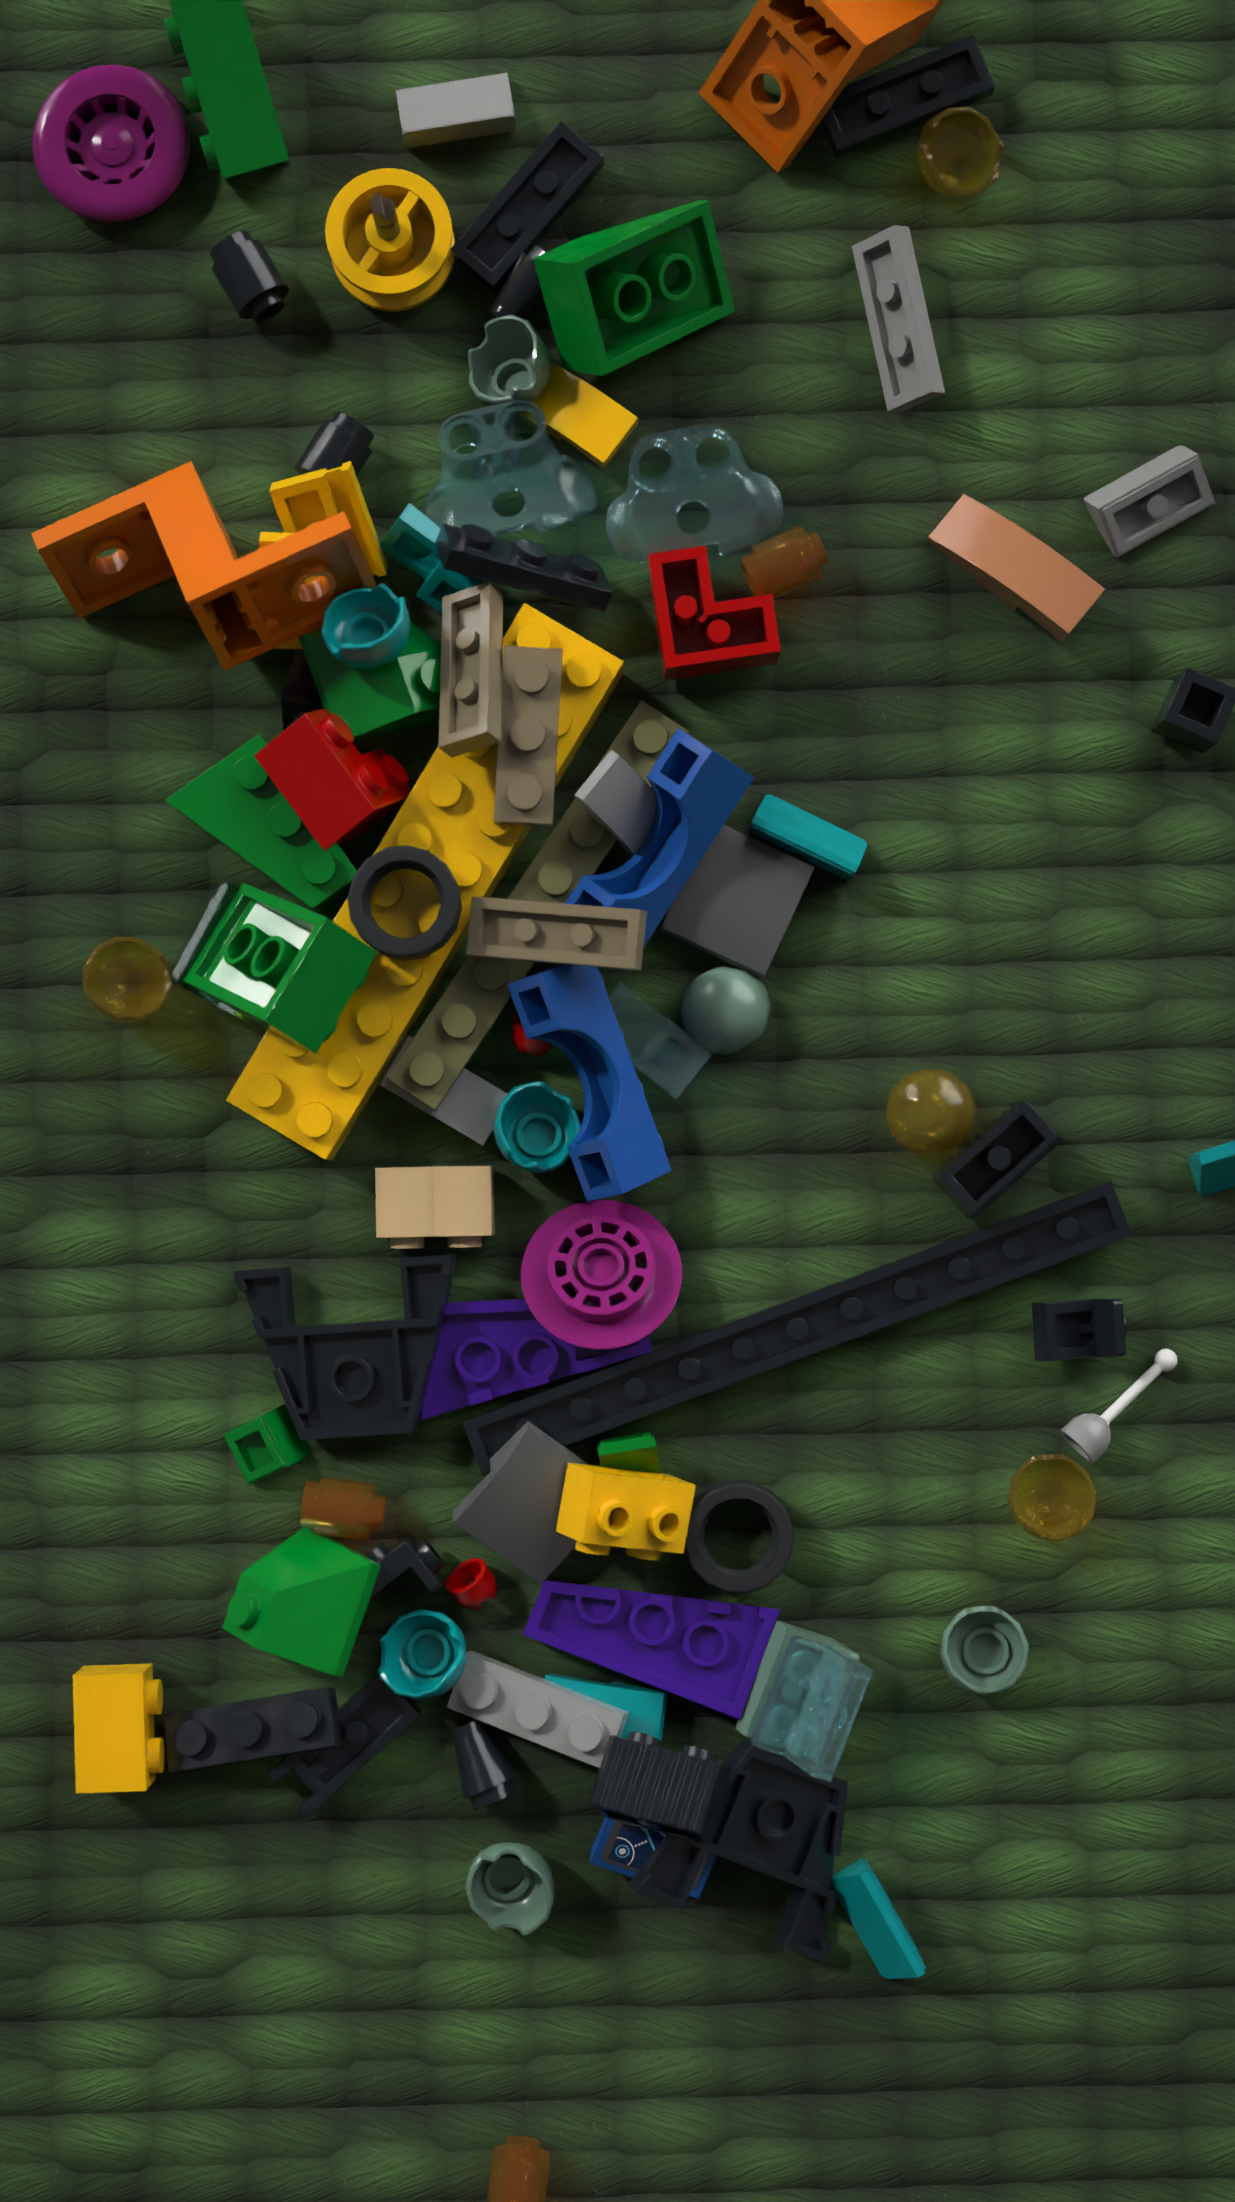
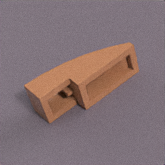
[927,494,1105,642]

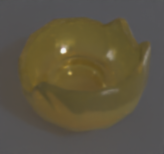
[917,107,1004,197]
[82,936,172,1023]
[885,1068,977,1154]
[1007,1454,1097,1542]

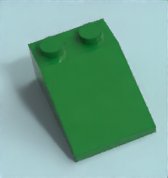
[533,200,735,376]
[183,883,378,1054]

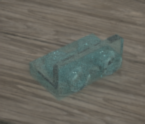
[752,1635,873,1782]

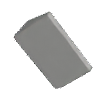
[396,73,517,149]
[1084,445,1215,558]

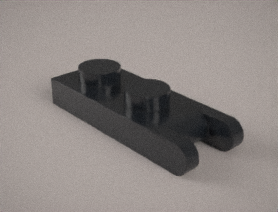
[266,1673,421,1818]

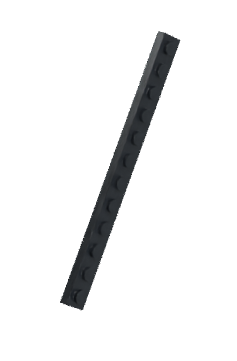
[463,1181,1132,1477]

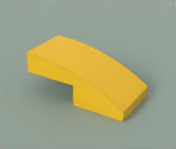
[517,362,638,469]

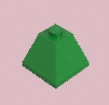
[299,621,441,742]
[222,1527,381,1677]

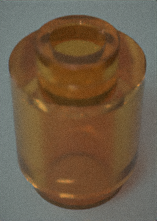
[739,525,829,600]
[300,1476,387,1541]
[487,2136,551,2202]

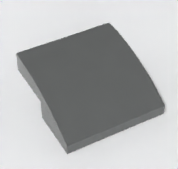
[660,825,815,979]
[453,1421,589,1583]

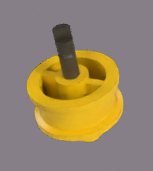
[325,168,455,311]

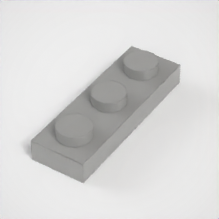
[852,225,945,412]
[447,1651,629,1768]

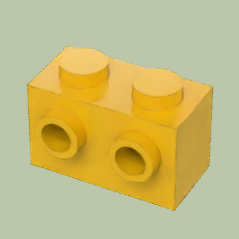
[556,1462,696,1561]
[73,1663,165,1794]

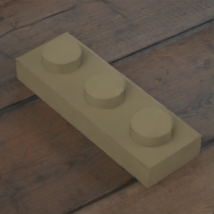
[438,581,503,758]
[494,646,563,827]
[466,896,647,971]

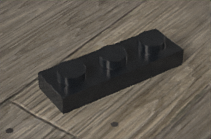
[820,34,995,158]
[450,121,604,293]
[435,523,613,613]
[164,1687,342,1773]

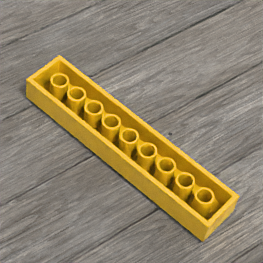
[226,603,624,1161]

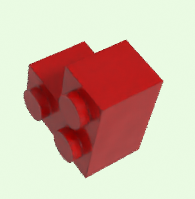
[648,545,781,681]
[254,708,411,851]

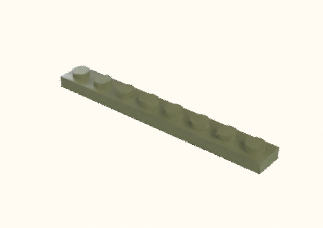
[387,700,689,1112]

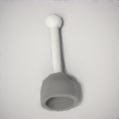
[1060,1349,1177,1464]

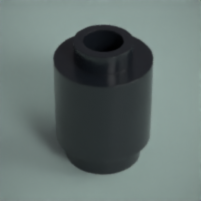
[210,231,289,322]
[295,411,374,477]

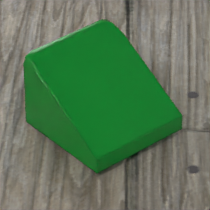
[223,1404,310,1486]
[597,1431,660,1473]

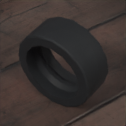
[348,845,462,961]
[685,1480,794,1593]

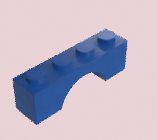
[565,728,754,972]
[507,964,672,1201]

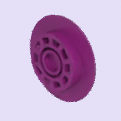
[32,64,191,222]
[521,1200,682,1349]

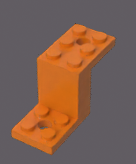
[699,0,946,173]
[31,461,377,671]

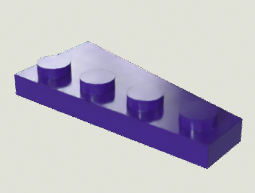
[422,1296,651,1420]
[523,1580,780,1719]

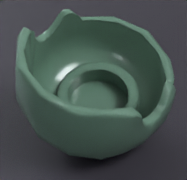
[468,314,552,412]
[679,966,771,1055]
[939,1606,1029,1695]
[465,1842,555,1935]

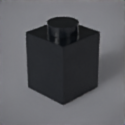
[1151,667,1235,754]

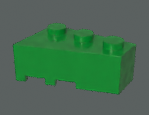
[164,0,290,181]
[165,733,357,915]

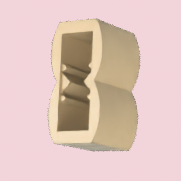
[375,1165,495,1249]

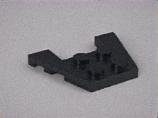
[234,1254,457,1440]
[629,1738,848,1963]

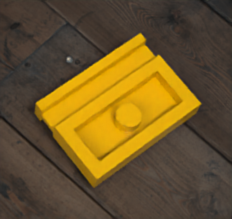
[269,461,388,577]

